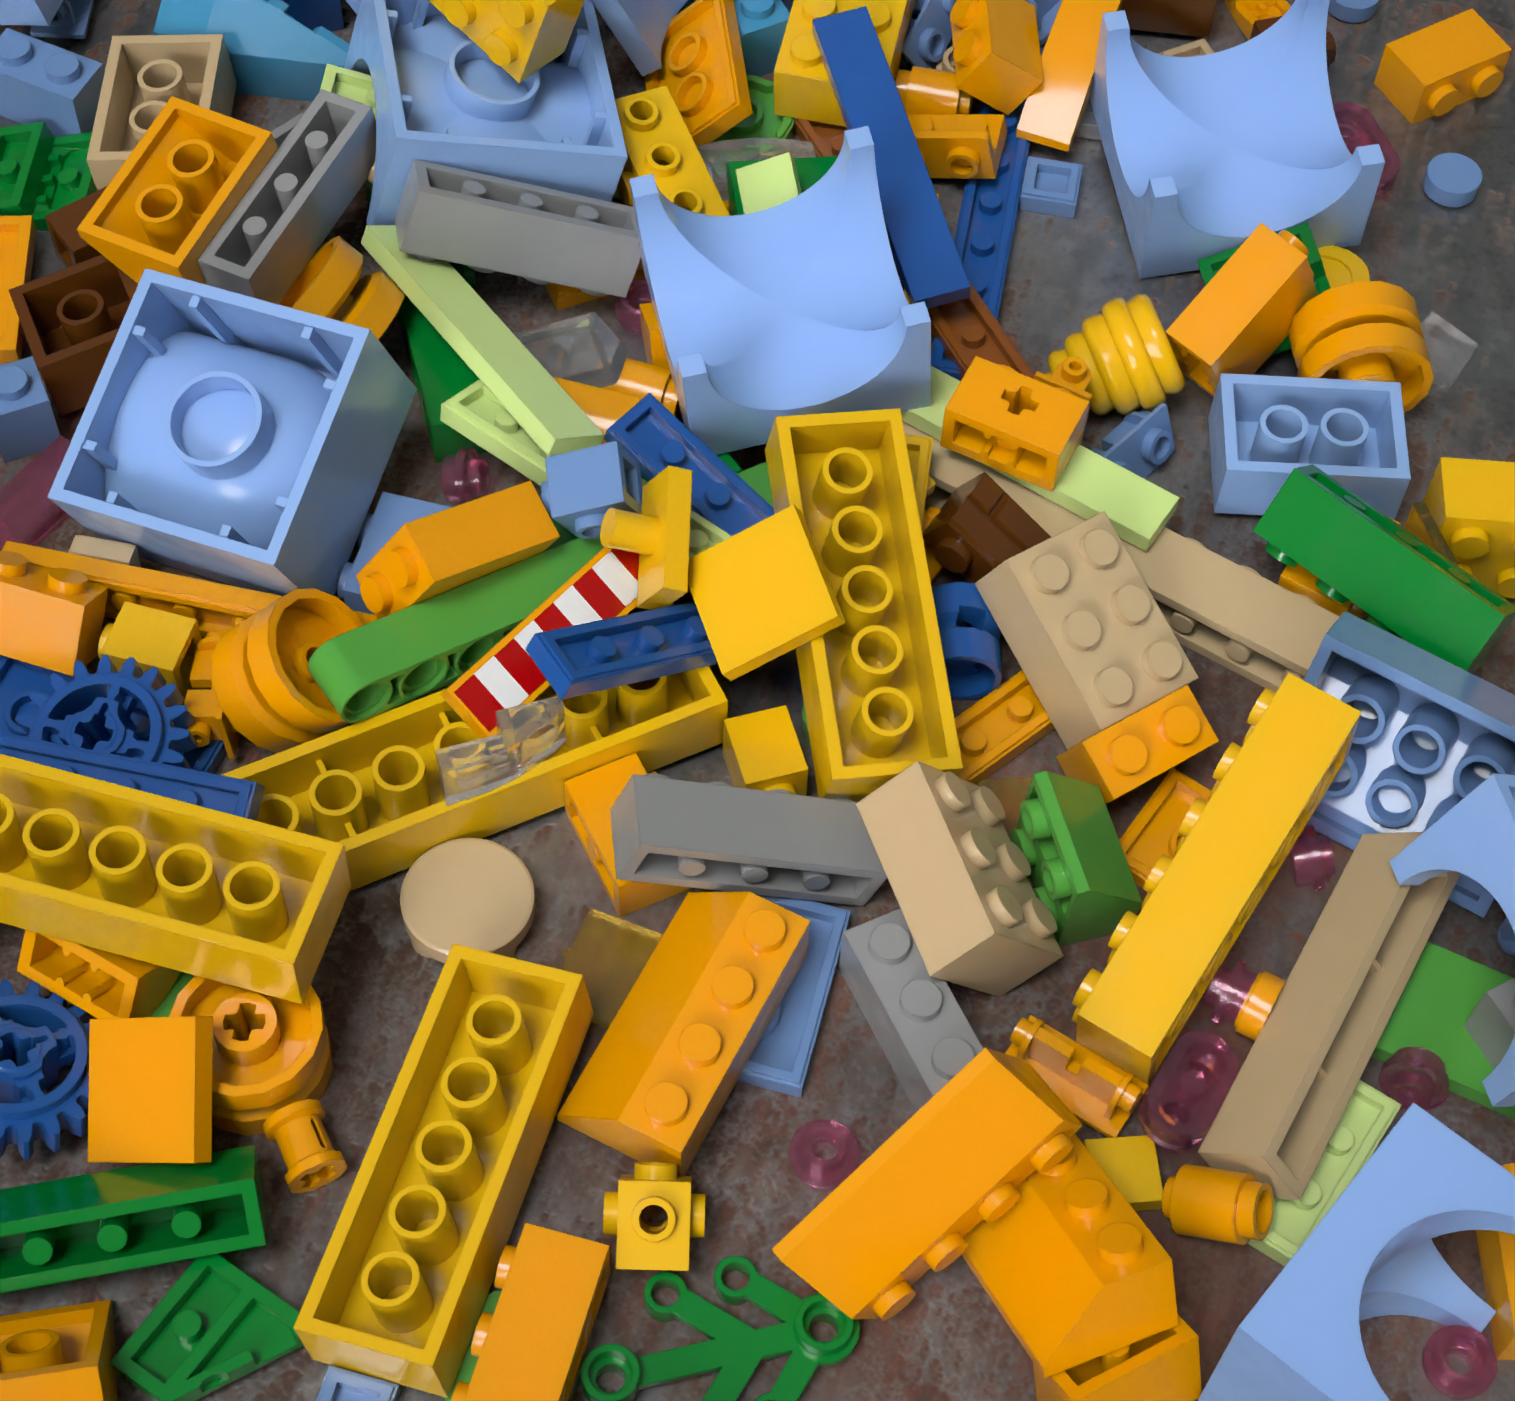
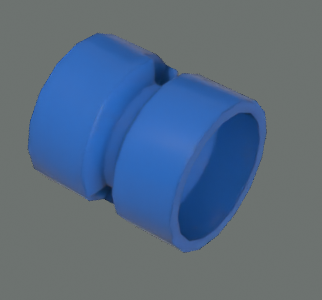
[932,582,1002,700]

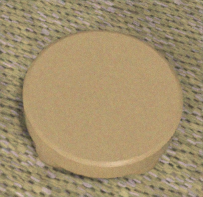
[400,838,535,963]

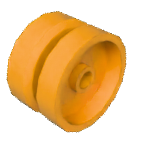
[279,236,405,340]
[1288,281,1434,413]
[211,588,364,753]
[169,975,333,1136]

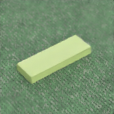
[1247,1080,1402,1267]

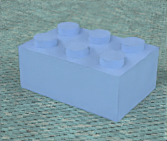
[1208,373,1411,520]

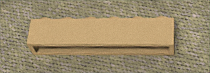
[1198,832,1460,1201]

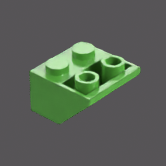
[1010,771,1142,947]

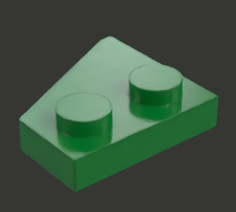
[109,1254,304,1401]

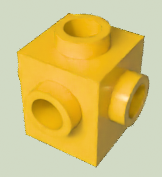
[603,1162,705,1271]

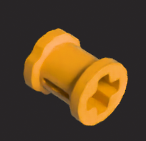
[263,1099,347,1194]

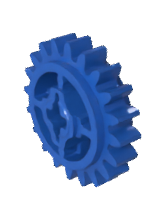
[15,655,197,769]
[0,980,91,1160]

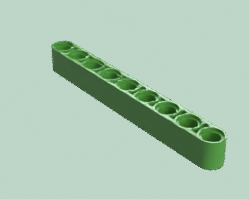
[307,462,774,723]

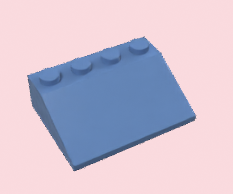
[1304,611,1515,918]

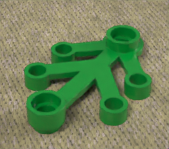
[581,1256,860,1401]

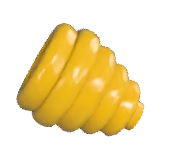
[1045,294,1185,416]

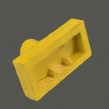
[600,465,692,610]

